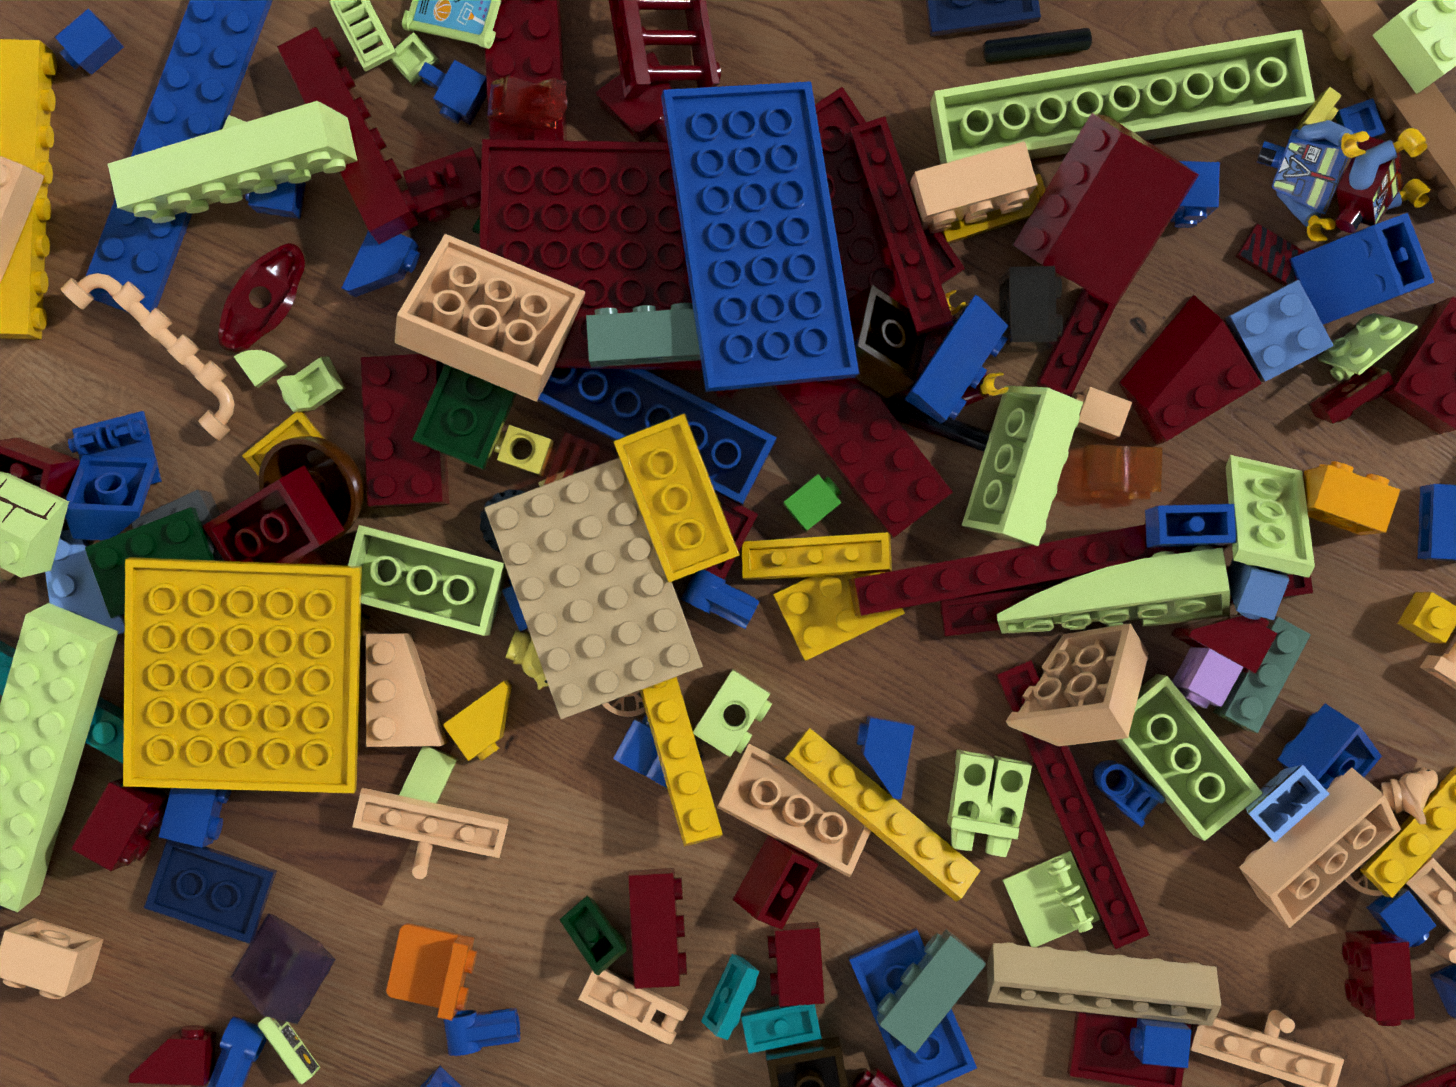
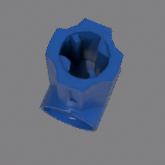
[680,569,760,629]
[444,1008,521,1056]
[207,1016,267,1087]

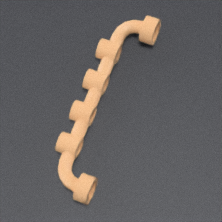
[60,273,235,441]

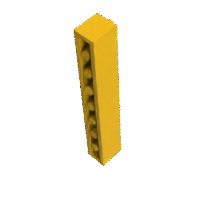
[0,39,57,340]

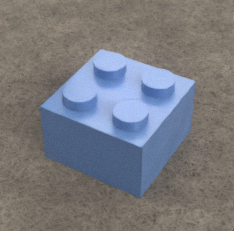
[1224,280,1334,382]

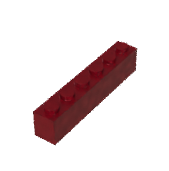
[277,27,418,245]

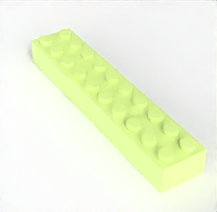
[930,29,1315,164]

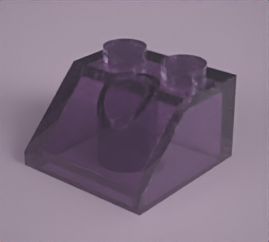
[231,913,336,1024]

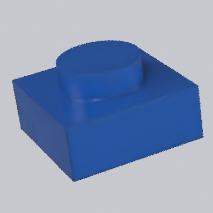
[1335,98,1386,144]

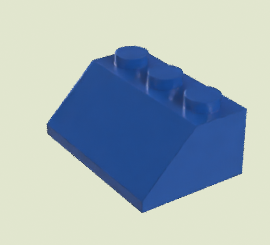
[904,294,1008,424]

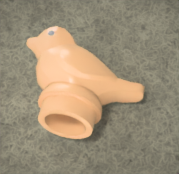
[1381,767,1438,825]

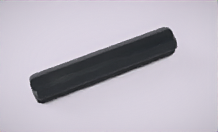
[983,28,1092,63]
[888,398,990,452]

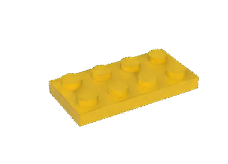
[613,414,740,583]

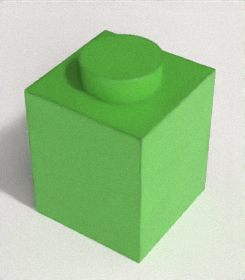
[783,474,842,532]

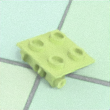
[1317,313,1418,381]
[1003,851,1100,947]

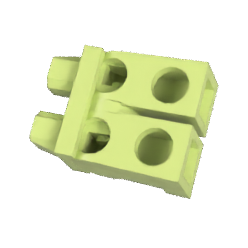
[947,749,1032,857]

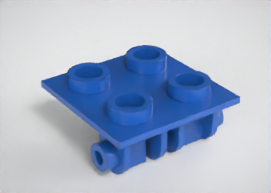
[68,411,162,485]

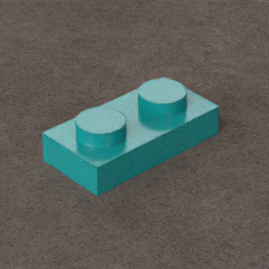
[701,954,760,1040]
[741,1004,822,1054]

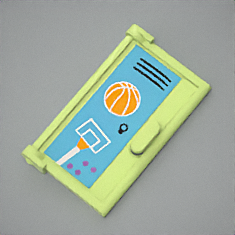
[402,0,501,49]

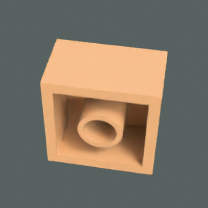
[0,918,104,999]

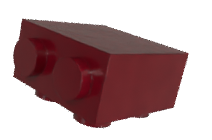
[1342,929,1415,1026]

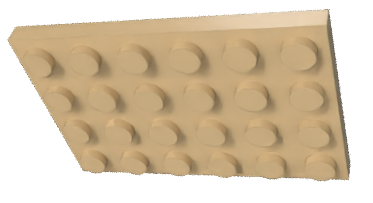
[484,457,703,719]

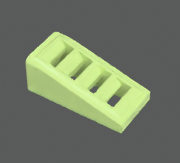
[329,0,397,72]

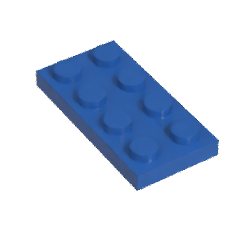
[848,928,977,1087]

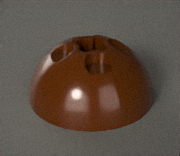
[259,436,364,544]

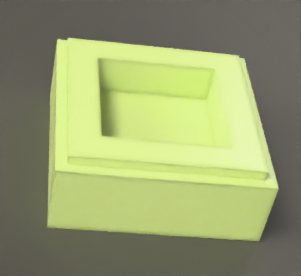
[389,32,440,86]

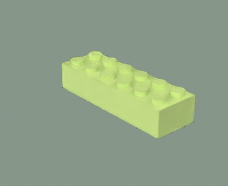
[108,101,358,223]

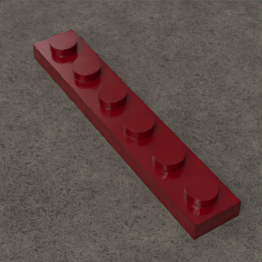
[850,116,954,336]

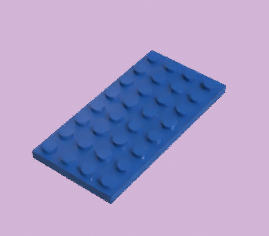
[661,81,859,392]

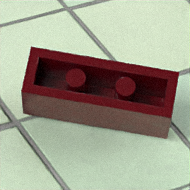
[628,868,687,989]

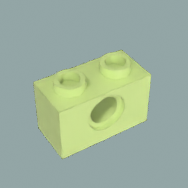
[693,669,772,757]

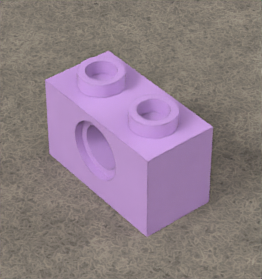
[1172,647,1243,709]

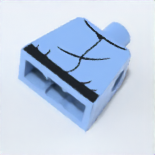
[1246,765,1329,842]

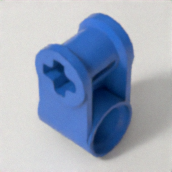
[1092,760,1166,828]

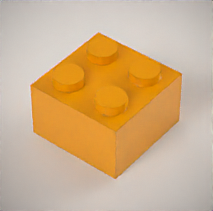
[1303,461,1401,535]

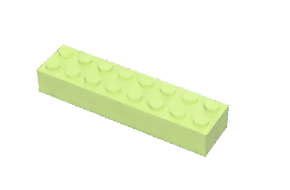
[0,603,119,912]

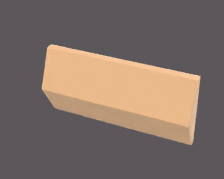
[717,744,871,877]

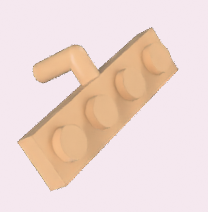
[352,788,508,879]
[1405,857,1456,964]
[1190,1010,1344,1087]

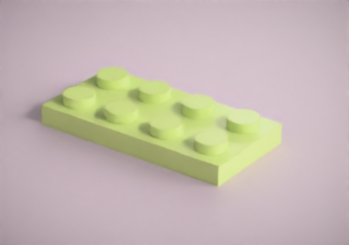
[1226,455,1315,578]

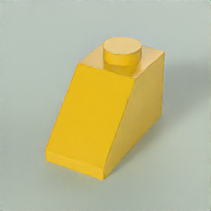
[443,680,512,761]

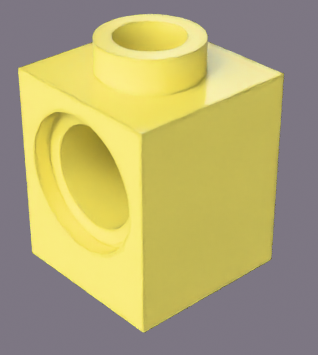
[494,425,555,477]

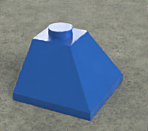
[65,455,158,540]

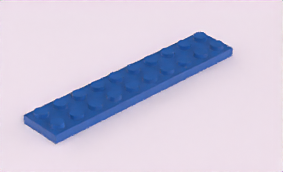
[85,0,273,313]

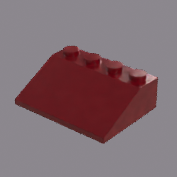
[1013,113,1199,305]

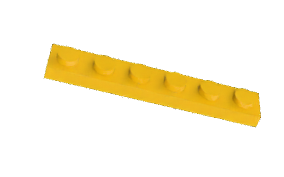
[640,677,723,847]
[785,728,981,902]

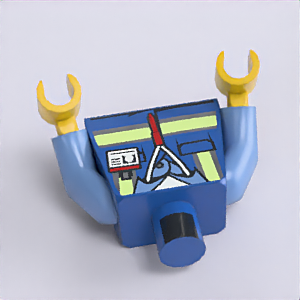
[1257,120,1369,241]

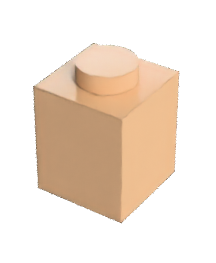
[1074,387,1132,440]

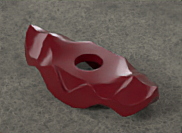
[218,243,305,352]

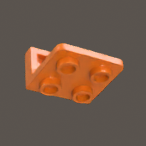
[386,923,477,1020]

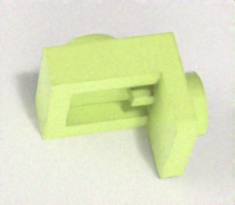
[277,357,346,412]

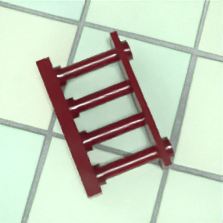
[609,0,721,98]

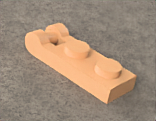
[578,968,689,1044]

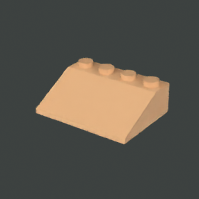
[395,234,585,402]

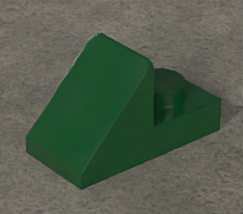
[559,895,627,975]

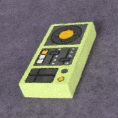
[258,1008,321,1085]

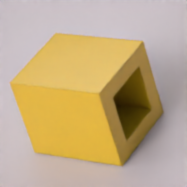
[1397,592,1456,643]

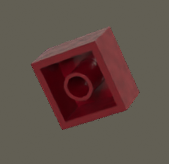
[71,778,169,871]

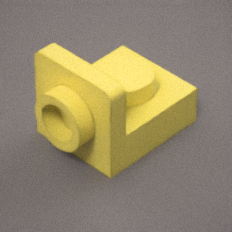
[1295,87,1342,130]

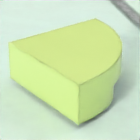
[234,350,288,388]

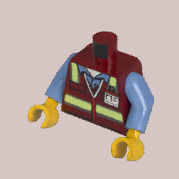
[1335,128,1430,233]

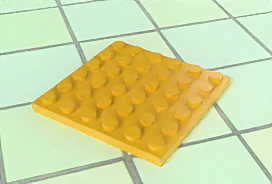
[123,557,362,793]

